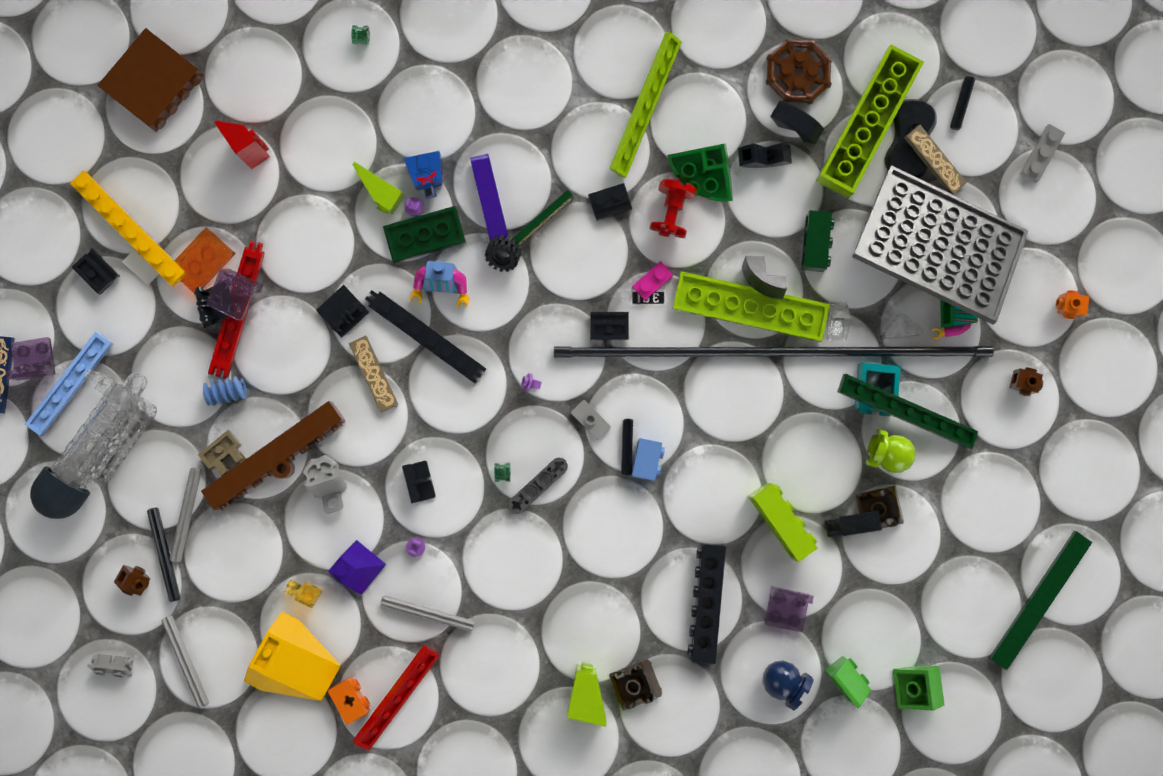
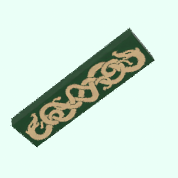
[511,190,573,245]

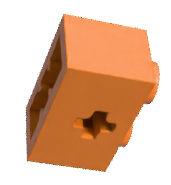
[328,676,371,726]

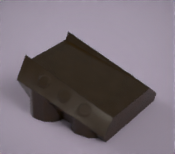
[856,486,904,528]
[609,659,662,711]

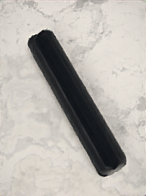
[950,76,975,131]
[621,419,633,475]

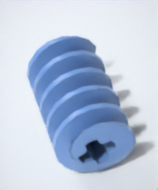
[203,376,247,406]

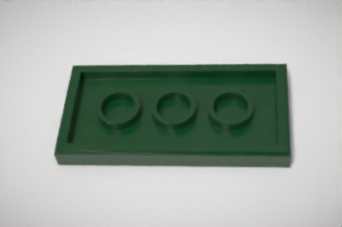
[383,206,466,263]

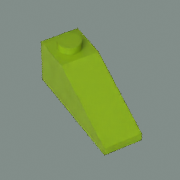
[352,162,405,215]

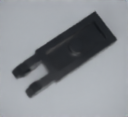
[824,510,882,537]

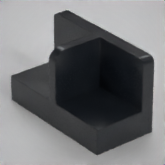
[402,461,436,504]

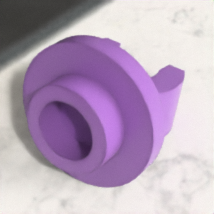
[404,197,424,216]
[521,373,542,392]
[406,537,425,557]

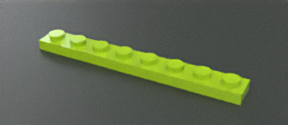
[609,32,682,178]

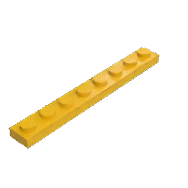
[70,170,187,287]

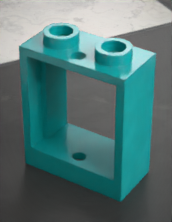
[854,362,901,416]

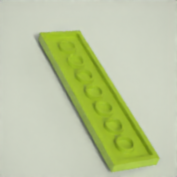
[672,271,830,342]

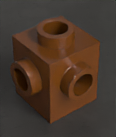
[1009,367,1043,396]
[114,565,151,596]

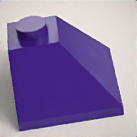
[328,540,387,595]

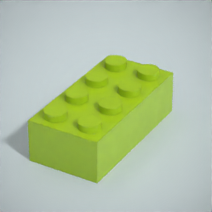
[748,483,818,562]

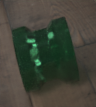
[351,25,370,45]
[494,463,511,482]

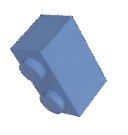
[631,438,665,481]

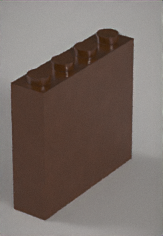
[97,28,204,132]

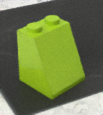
[567,662,607,727]

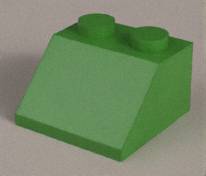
[825,656,871,708]
[893,665,945,711]

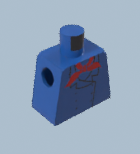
[404,151,443,199]

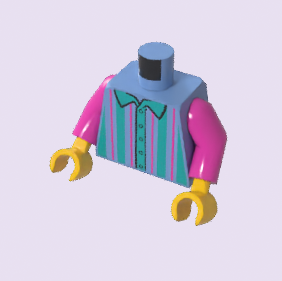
[410,261,470,308]

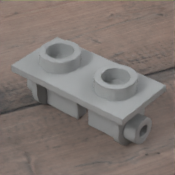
[87,654,133,678]

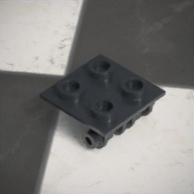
[194,280,235,328]
[316,285,369,338]

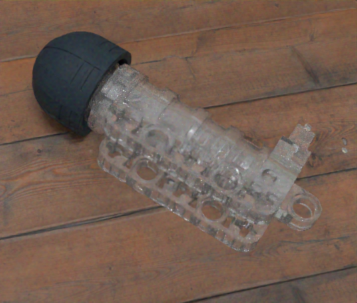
[30,369,157,519]

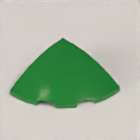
[667,143,733,202]

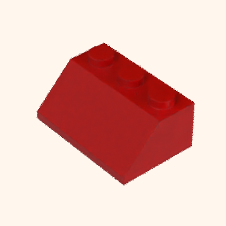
[214,120,270,169]

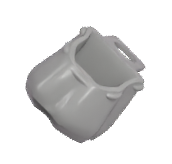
[303,455,347,514]

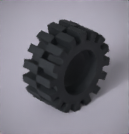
[485,235,522,272]

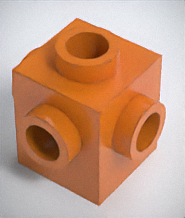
[1055,290,1090,319]

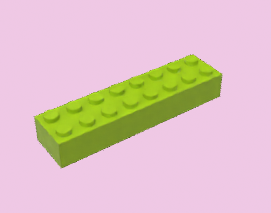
[816,44,924,199]

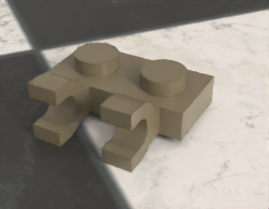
[198,430,247,476]

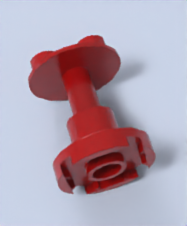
[649,179,697,238]

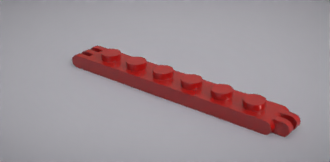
[208,240,265,379]

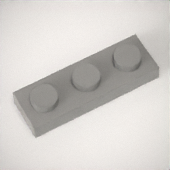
[1020,124,1065,183]

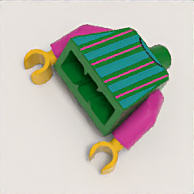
[930,300,978,340]

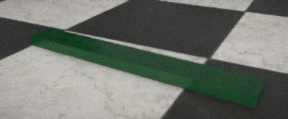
[837,374,978,449]
[989,531,1093,670]

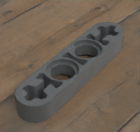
[508,457,568,514]

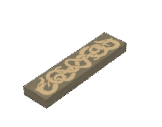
[904,125,967,195]
[348,335,399,413]

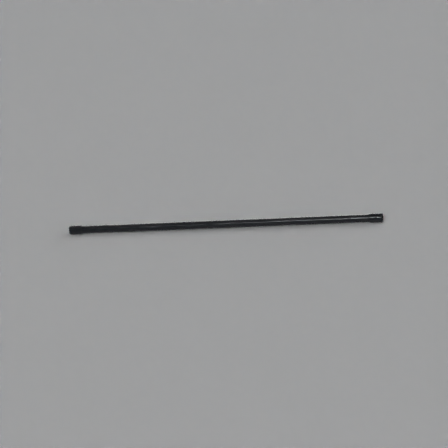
[554,346,994,358]

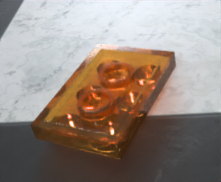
[174,227,236,293]

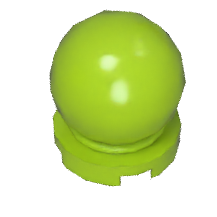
[866,429,916,473]

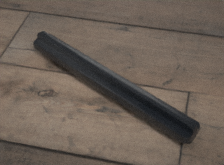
[147,507,181,602]

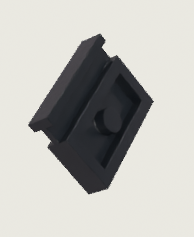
[588,183,632,221]
[72,248,120,295]
[590,312,629,340]

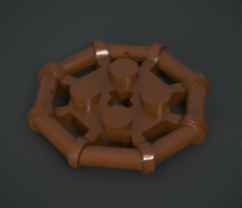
[765,38,833,105]

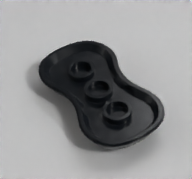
[885,99,937,178]

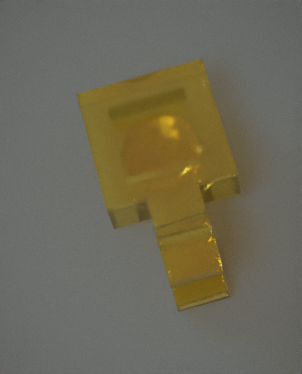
[285,580,322,608]

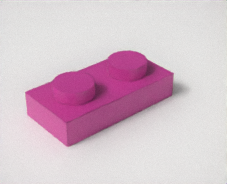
[632,261,673,301]

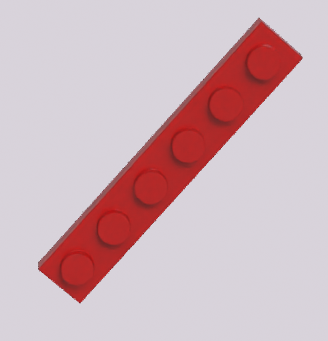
[352,645,440,750]

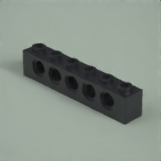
[687,543,726,664]

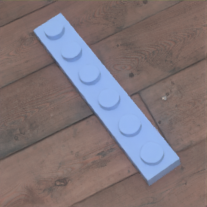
[25,332,113,436]

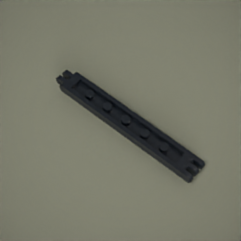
[365,290,486,384]

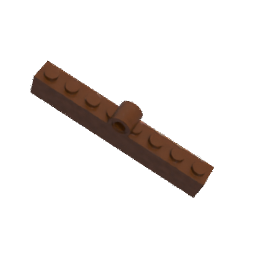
[201,401,346,511]

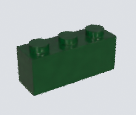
[801,210,835,272]

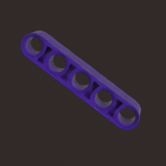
[470,154,508,240]

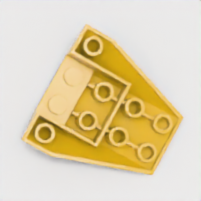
[244,611,341,701]

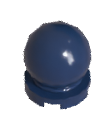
[762,660,814,711]

